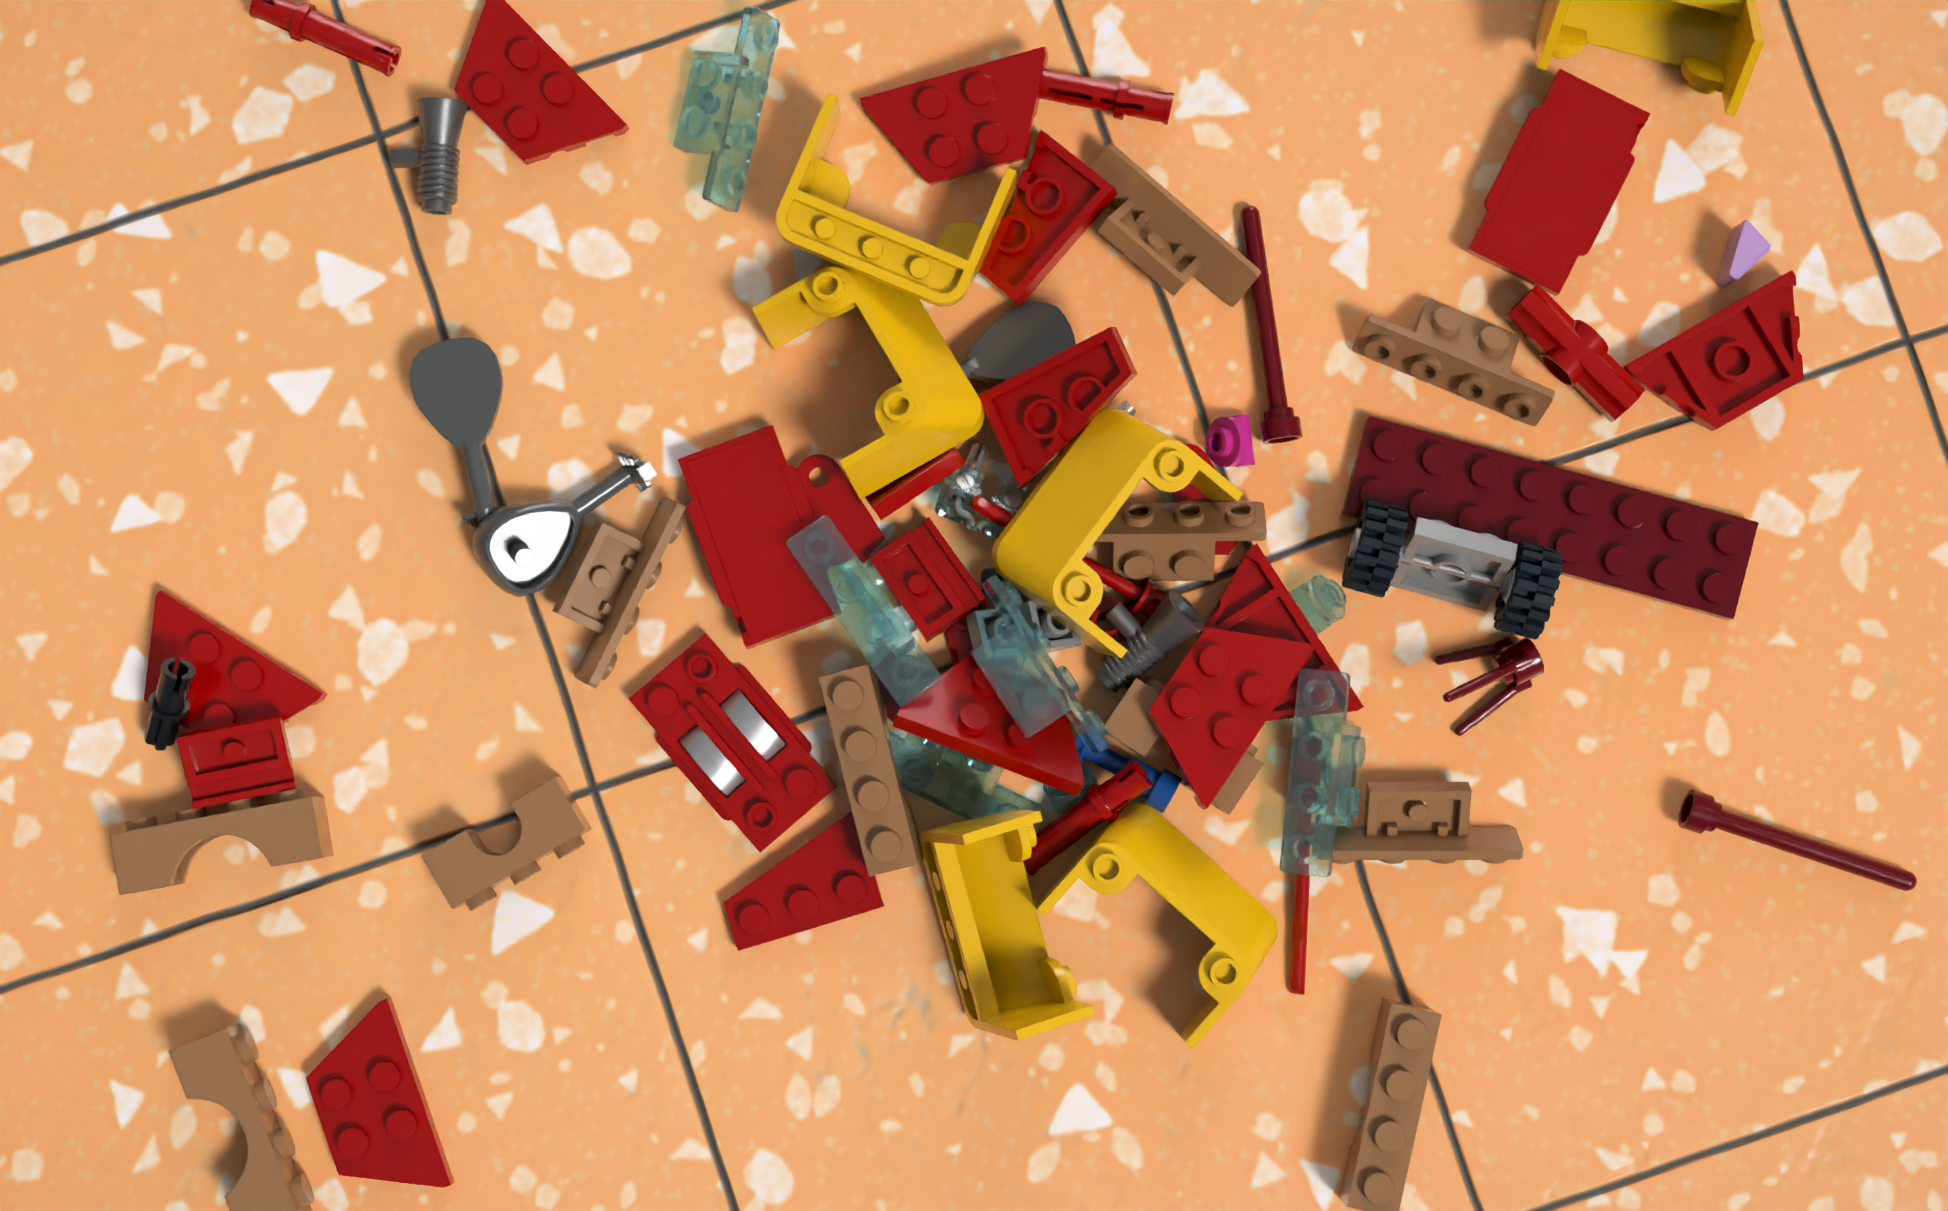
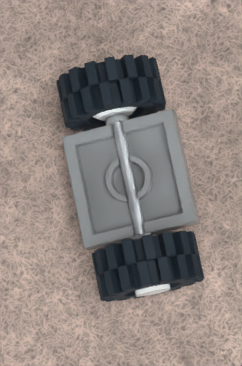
[1342,499,1563,640]

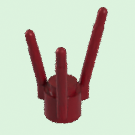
[1434,636,1544,736]

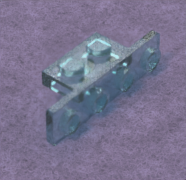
[673,6,780,212]
[786,515,941,707]
[970,574,1108,755]
[1279,669,1366,877]
[889,731,1041,820]

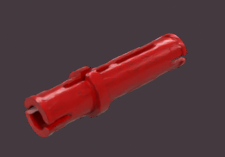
[249,0,402,77]
[1039,69,1174,125]
[1023,759,1153,876]

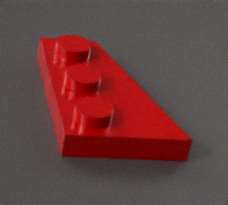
[723,811,885,951]

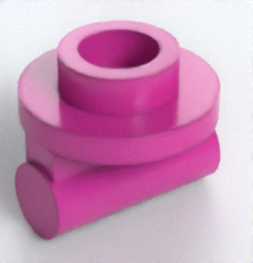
[1206,415,1255,468]

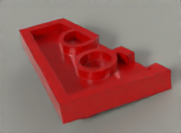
[979,130,1118,307]
[978,327,1138,488]

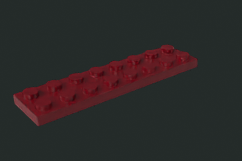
[1341,416,1759,620]

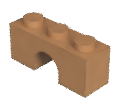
[1100,676,1264,815]
[421,777,592,912]

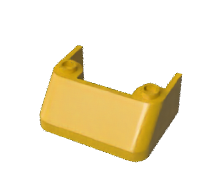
[1536,0,1764,116]
[776,92,1017,307]
[751,267,985,500]
[991,408,1244,659]
[1035,803,1278,1049]
[920,810,1095,1041]

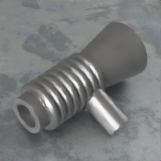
[389,97,467,215]
[1096,591,1205,692]

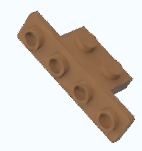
[1090,143,1261,307]
[1352,298,1555,426]
[552,497,686,688]
[1096,500,1267,581]
[1313,782,1524,864]

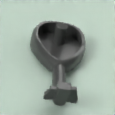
[898,302,1076,386]
[409,338,506,529]
[472,452,657,597]

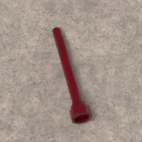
[1240,205,1303,444]
[1678,789,1917,891]

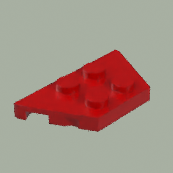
[454,0,629,165]
[860,47,1049,185]
[1623,270,1804,431]
[1196,543,1364,721]
[144,590,327,731]
[1146,627,1315,810]
[892,655,1085,796]
[306,997,455,1188]

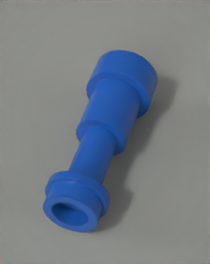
[1075,728,1182,813]

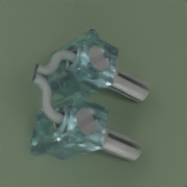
[934,443,1031,538]

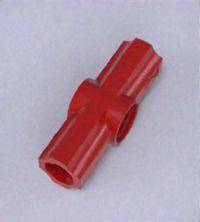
[1504,284,1645,422]

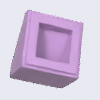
[1715,220,1771,288]

